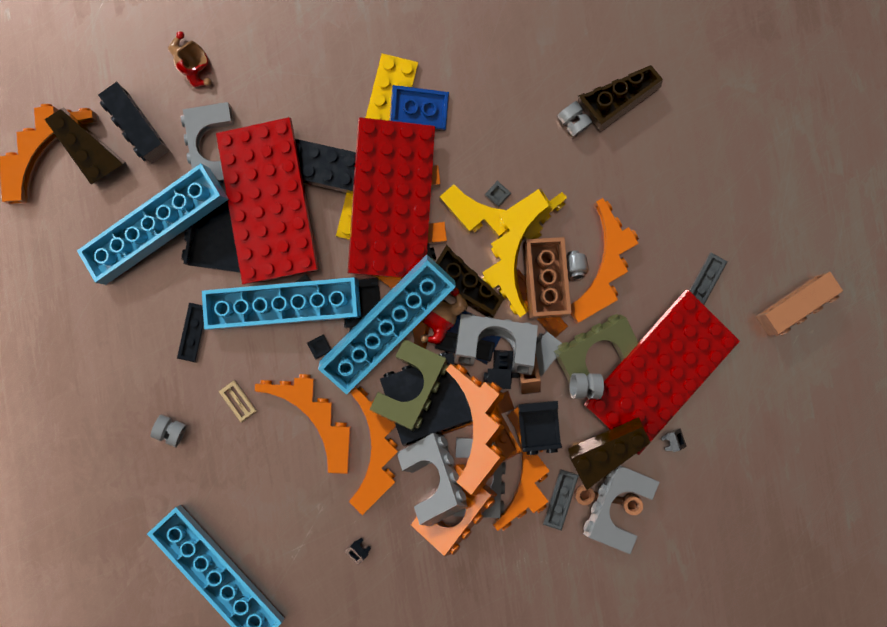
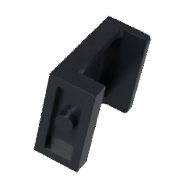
[344,278,381,331]
[517,401,562,455]

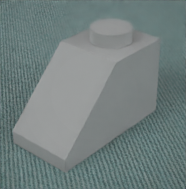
[536,332,562,376]

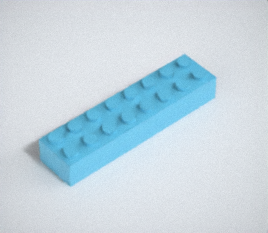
[77,163,229,285]
[318,255,456,395]
[202,277,361,330]
[147,505,285,627]

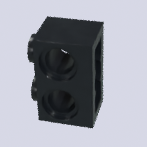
[484,368,512,389]

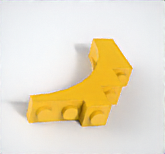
[439,184,567,240]
[482,188,552,317]

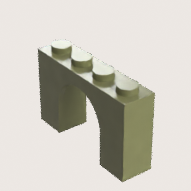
[554,314,639,384]
[369,339,449,432]

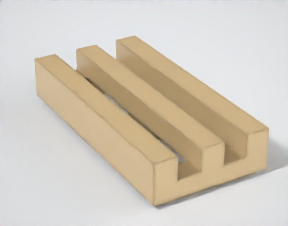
[219,380,257,423]

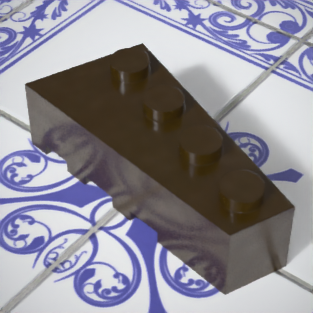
[578,65,663,132]
[44,107,125,185]
[436,244,504,318]
[568,417,650,490]

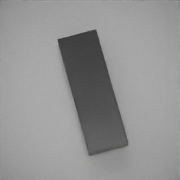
[689,253,728,305]
[543,469,579,531]

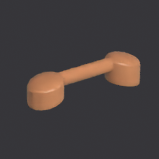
[575,485,643,515]

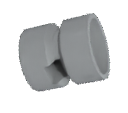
[557,101,593,137]
[569,373,604,399]
[150,414,187,448]

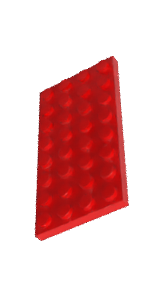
[216,117,319,285]
[348,117,435,278]
[584,290,740,455]

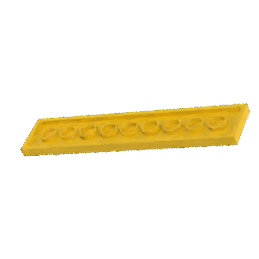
[336,53,418,240]

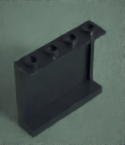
[181,194,240,273]
[380,352,473,446]

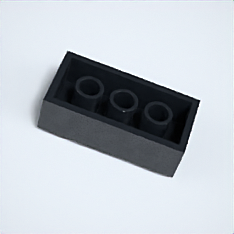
[98,81,170,164]
[295,139,356,194]

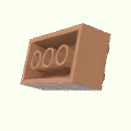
[523,237,571,319]
[756,271,843,336]

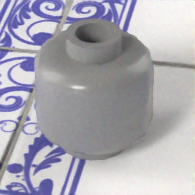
[566,251,589,280]

